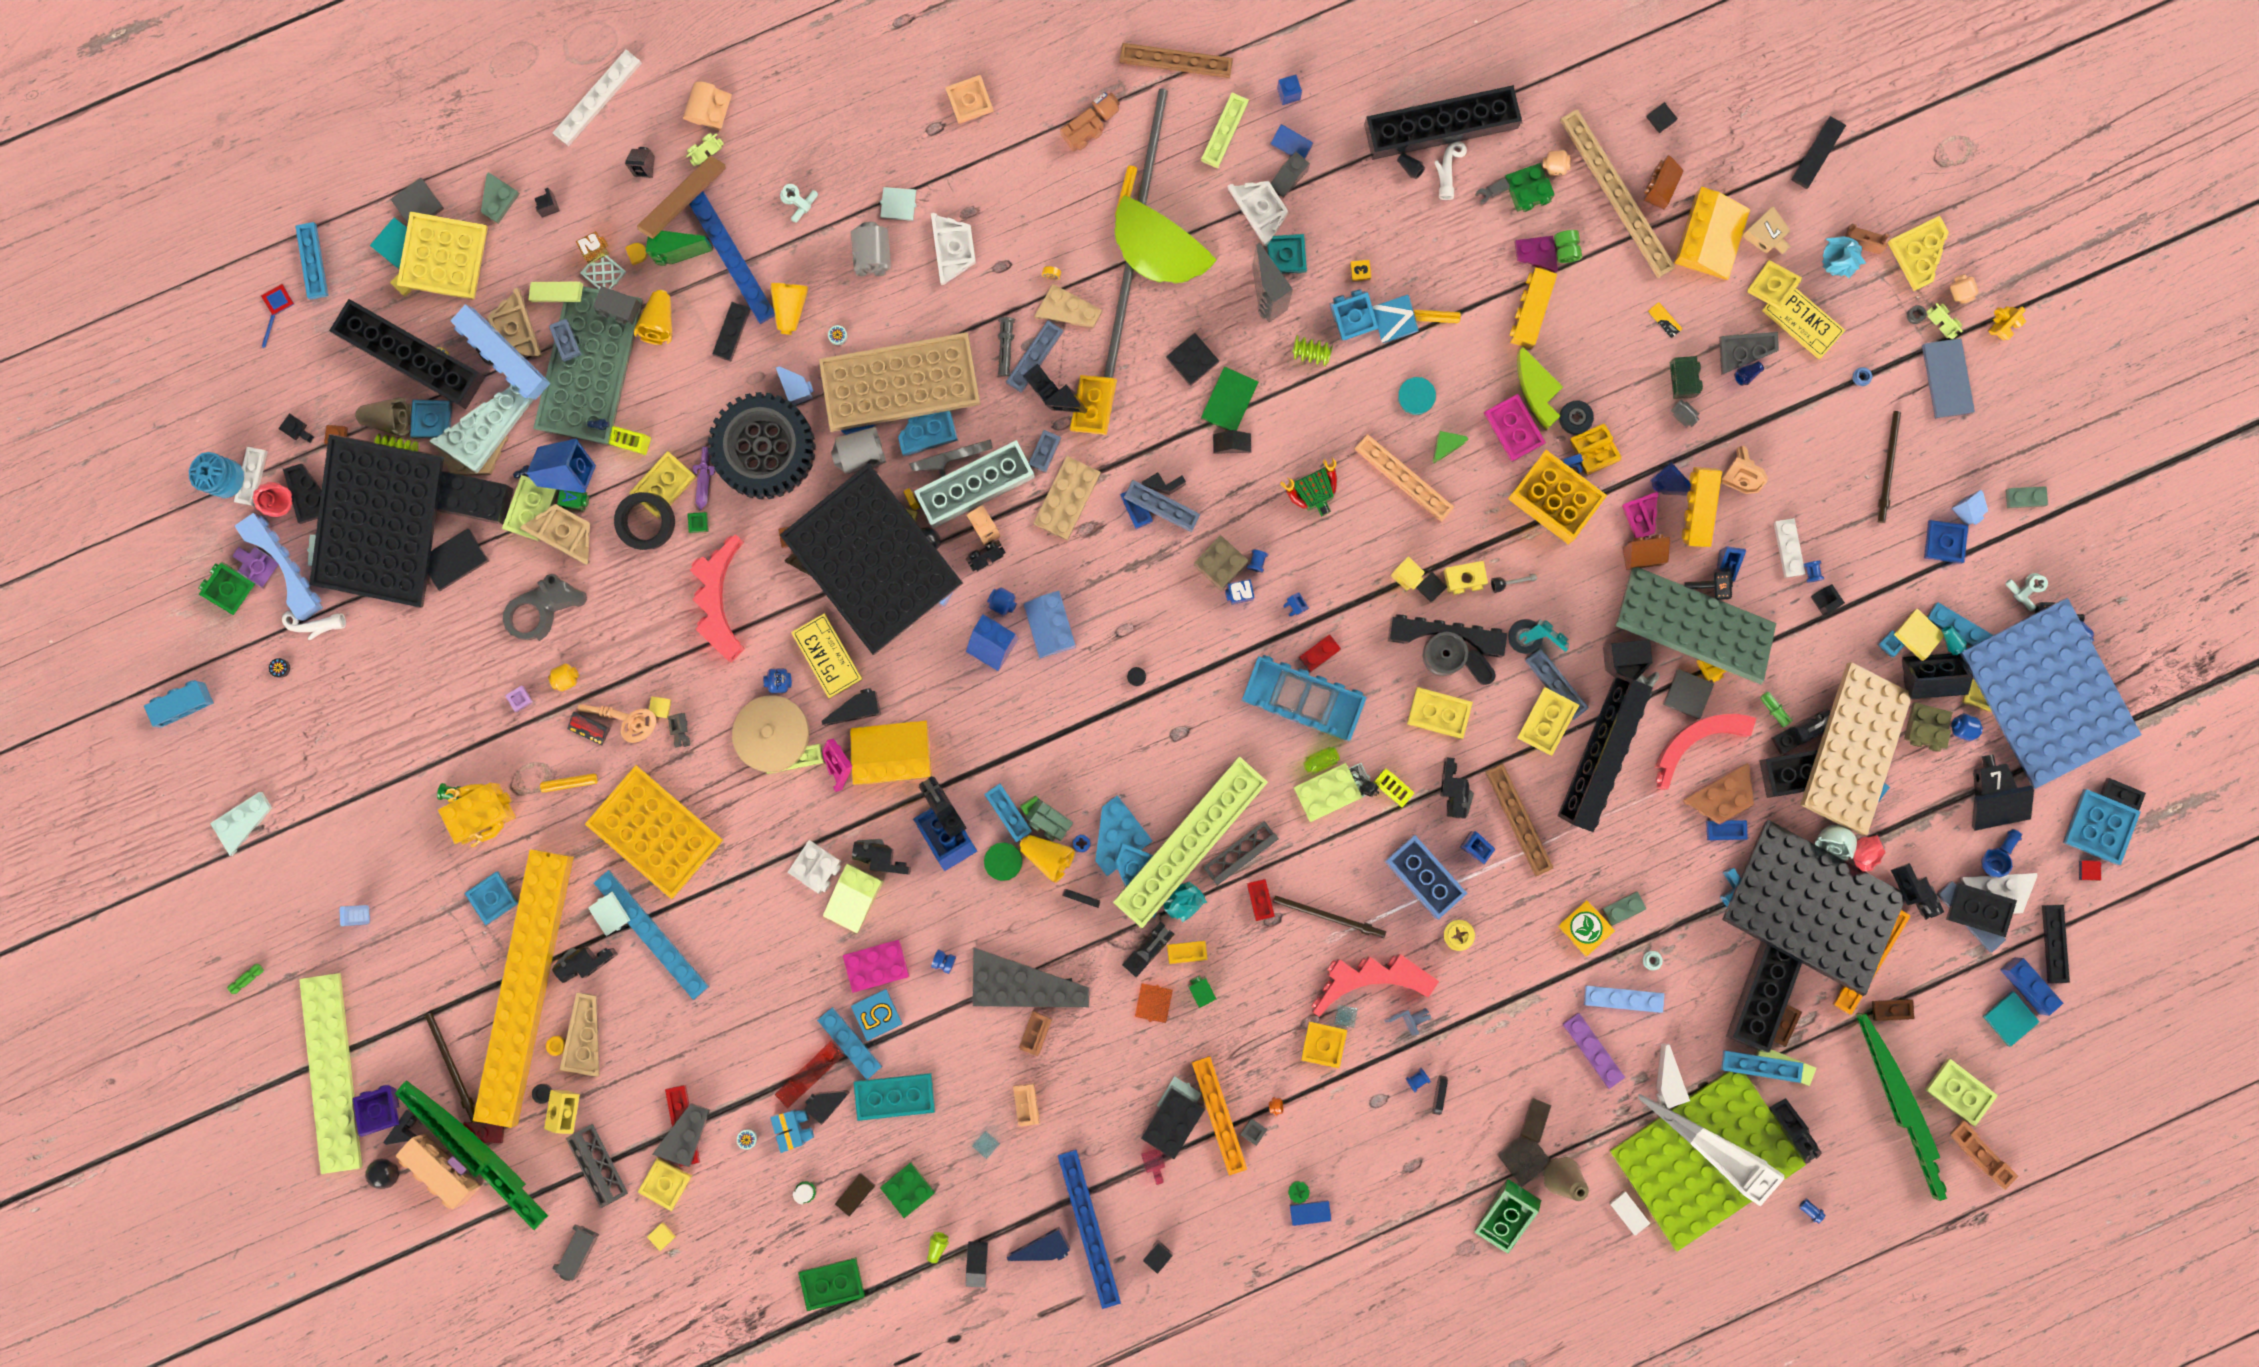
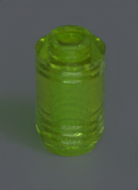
[1303,746,1340,775]

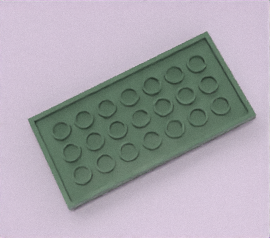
[533,286,643,445]
[1616,567,1776,685]

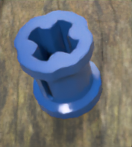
[1247,549,1268,573]
[1804,560,1825,583]
[1073,835,1091,852]
[1405,1068,1431,1093]

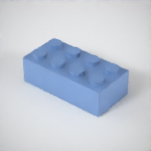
[1384,835,1468,919]

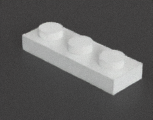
[1774,518,1805,578]

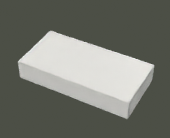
[1609,1191,1650,1236]

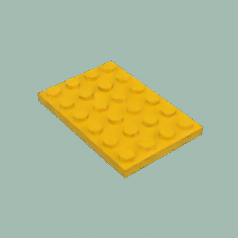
[585,765,724,899]

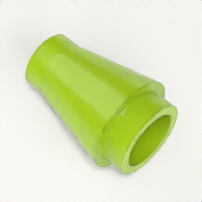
[927,1232,949,1263]

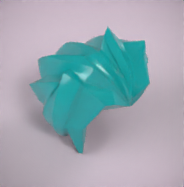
[1163,882,1207,923]

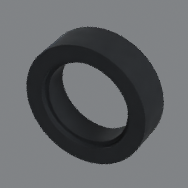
[614,492,675,550]

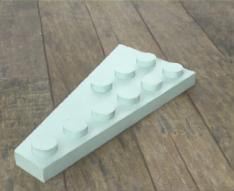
[429,384,534,473]

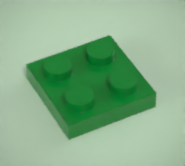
[880,1162,935,1219]

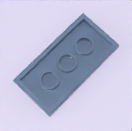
[1922,338,1975,419]

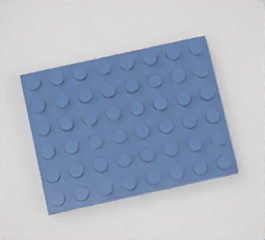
[1960,598,2142,789]

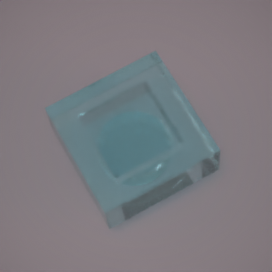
[1334,1005,1358,1028]
[972,1131,1000,1159]

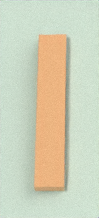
[1355,434,1454,522]

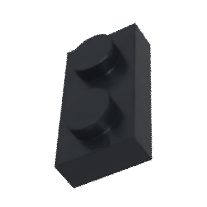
[2100,778,2146,810]

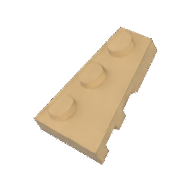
[1035,284,1102,328]

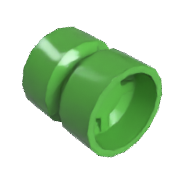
[1554,230,1582,263]

